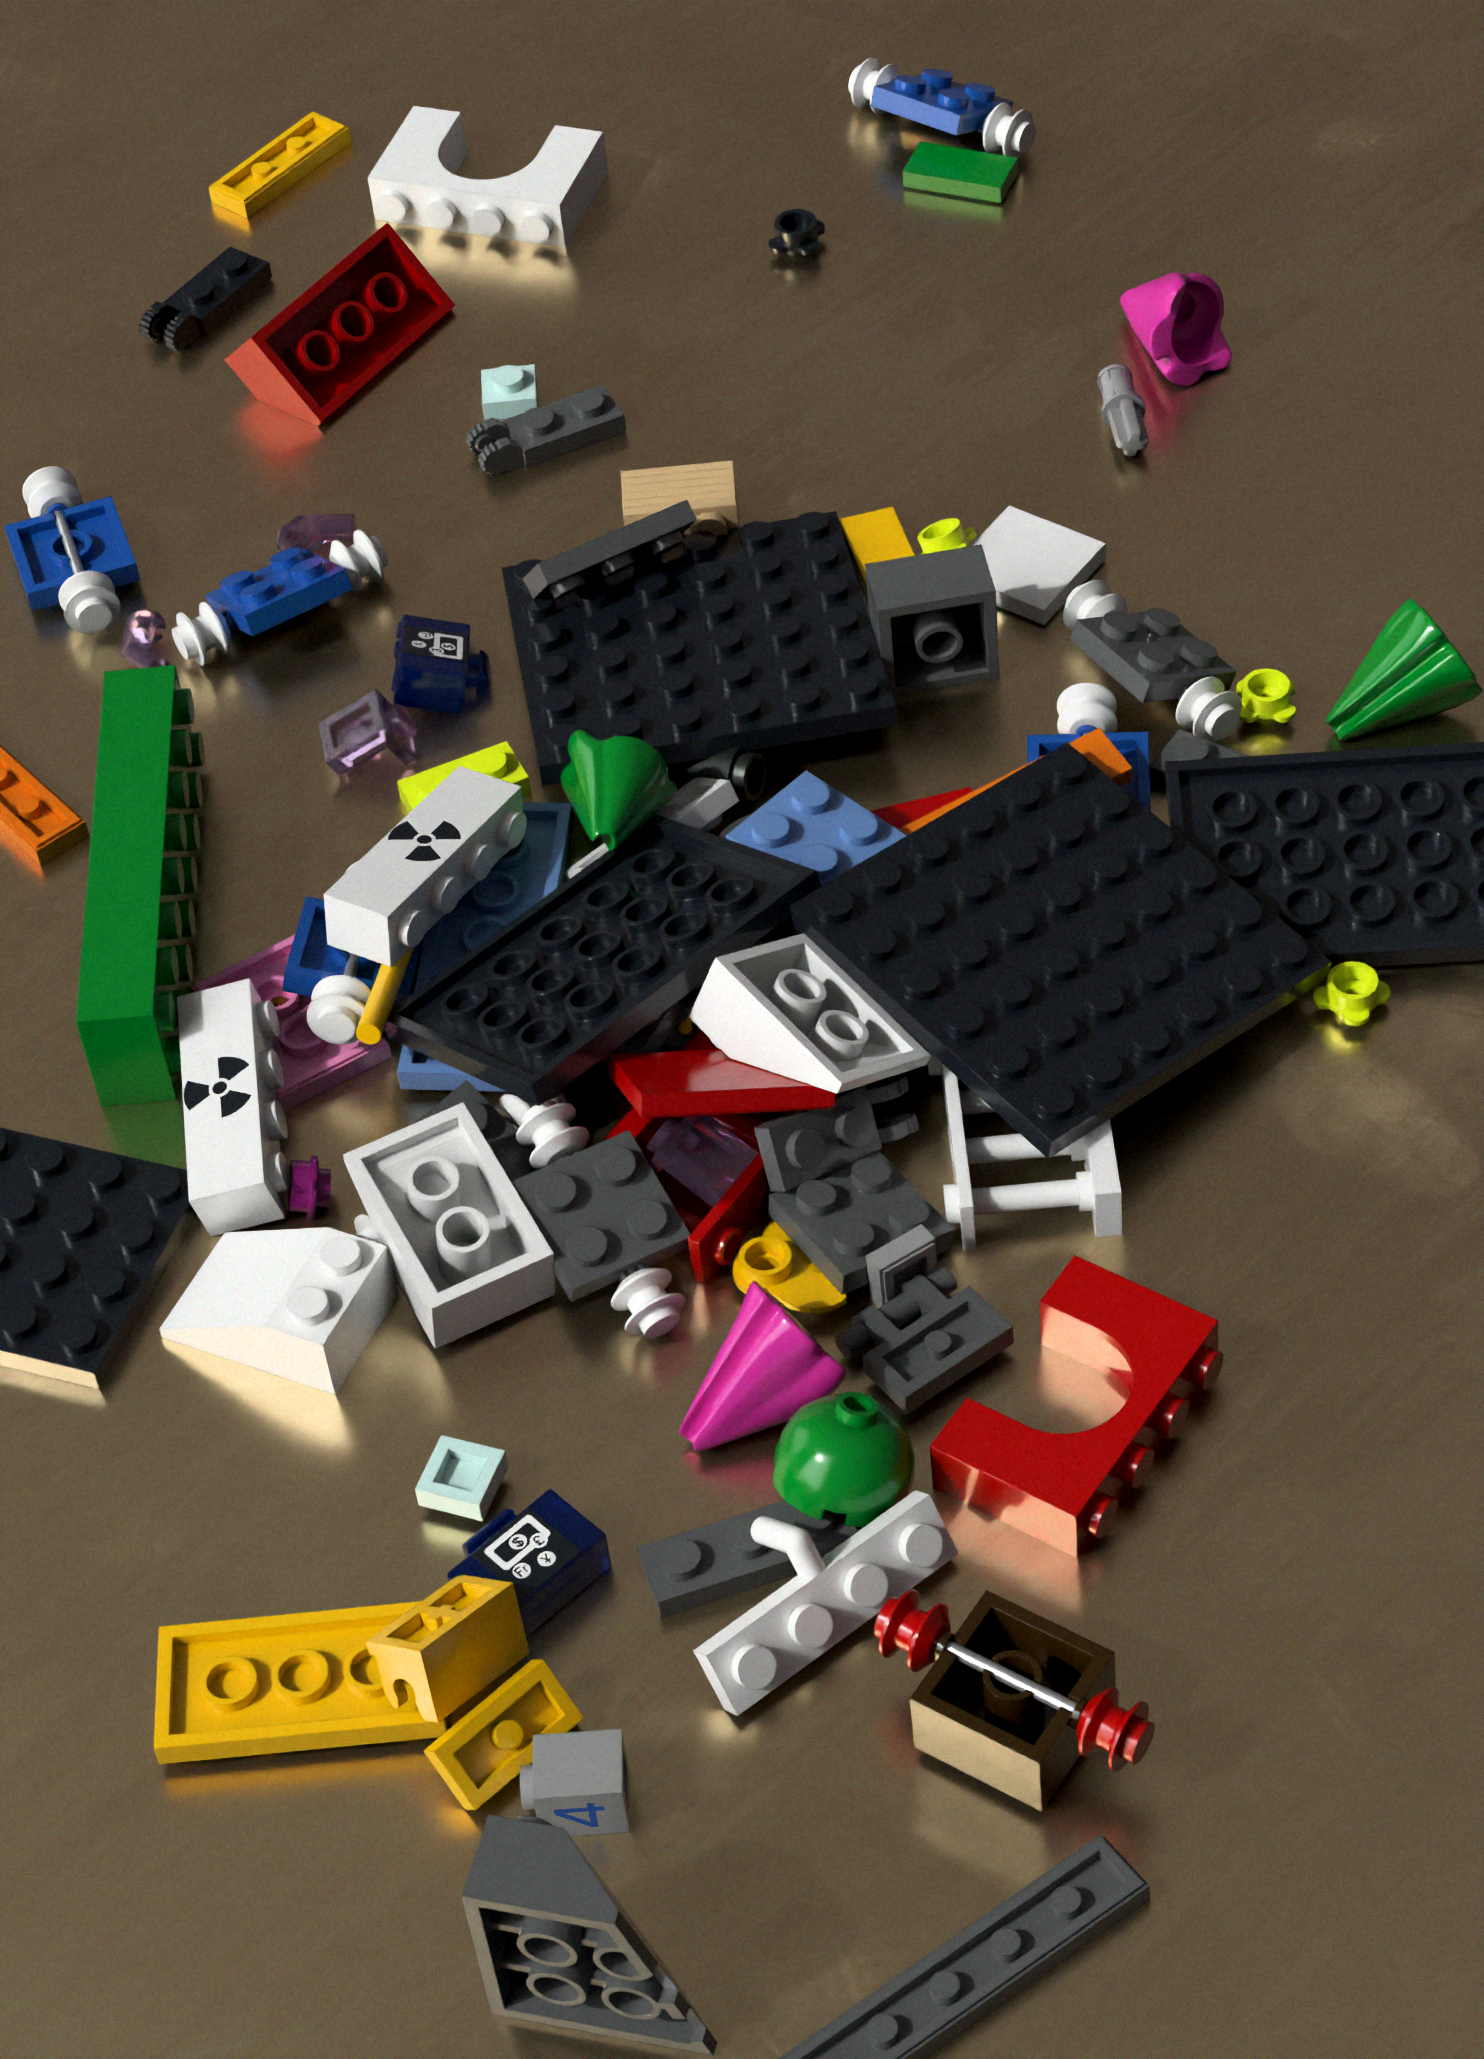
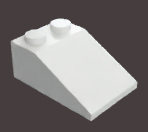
[689,933,931,1094]
[343,1102,555,1349]
[159,1227,399,1395]

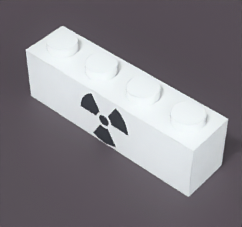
[323,766,527,967]
[177,978,292,1237]

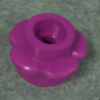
[288,1155,331,1219]

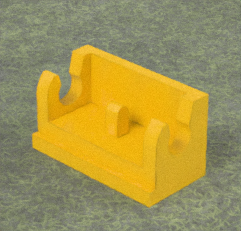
[366,1574,530,1723]

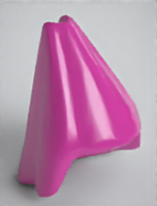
[1120,272,1232,386]
[679,1281,846,1451]

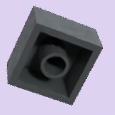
[865,544,1000,697]

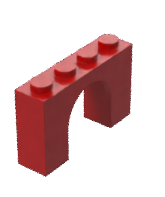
[929,1255,1224,1559]

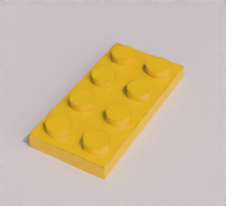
[154,1601,448,1764]

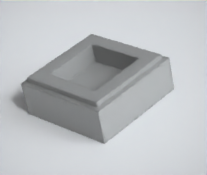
[866,1224,937,1308]

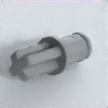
[1097,364,1149,457]

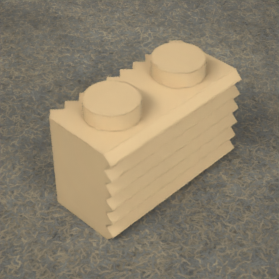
[620,460,739,537]

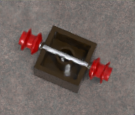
[874,1589,1155,1812]

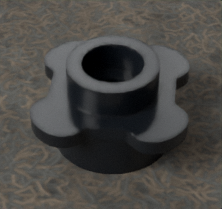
[768,209,825,257]

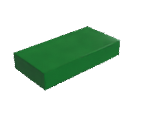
[903,141,1018,203]

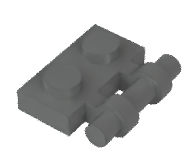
[835,1266,1014,1414]

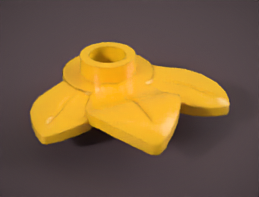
[733,1220,847,1313]

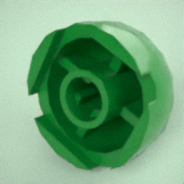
[772,1392,915,1527]

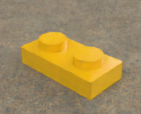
[423,1659,584,1811]

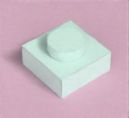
[481,364,538,420]
[415,1435,509,1521]

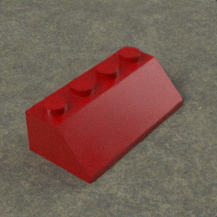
[224,222,455,426]

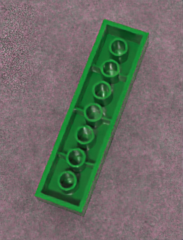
[76,665,205,1107]

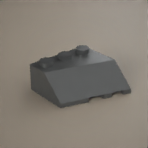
[461,1814,717,2056]

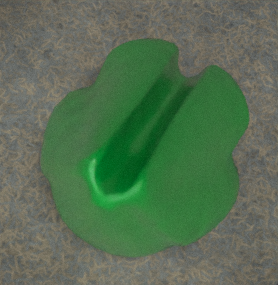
[1326,598,1483,741]
[561,729,677,851]

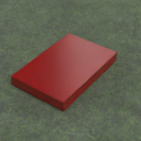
[609,1049,835,1119]

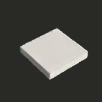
[971,506,1106,625]

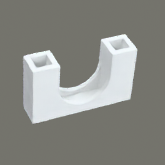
[367,106,608,247]

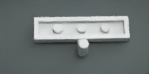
[693,1490,959,1716]

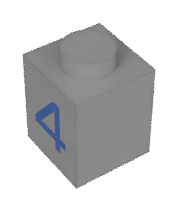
[520,1729,630,1836]

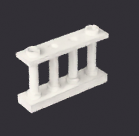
[926,1049,1122,1250]

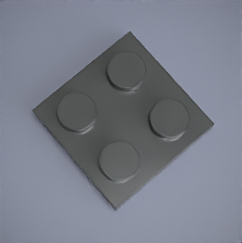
[768,1150,955,1295]

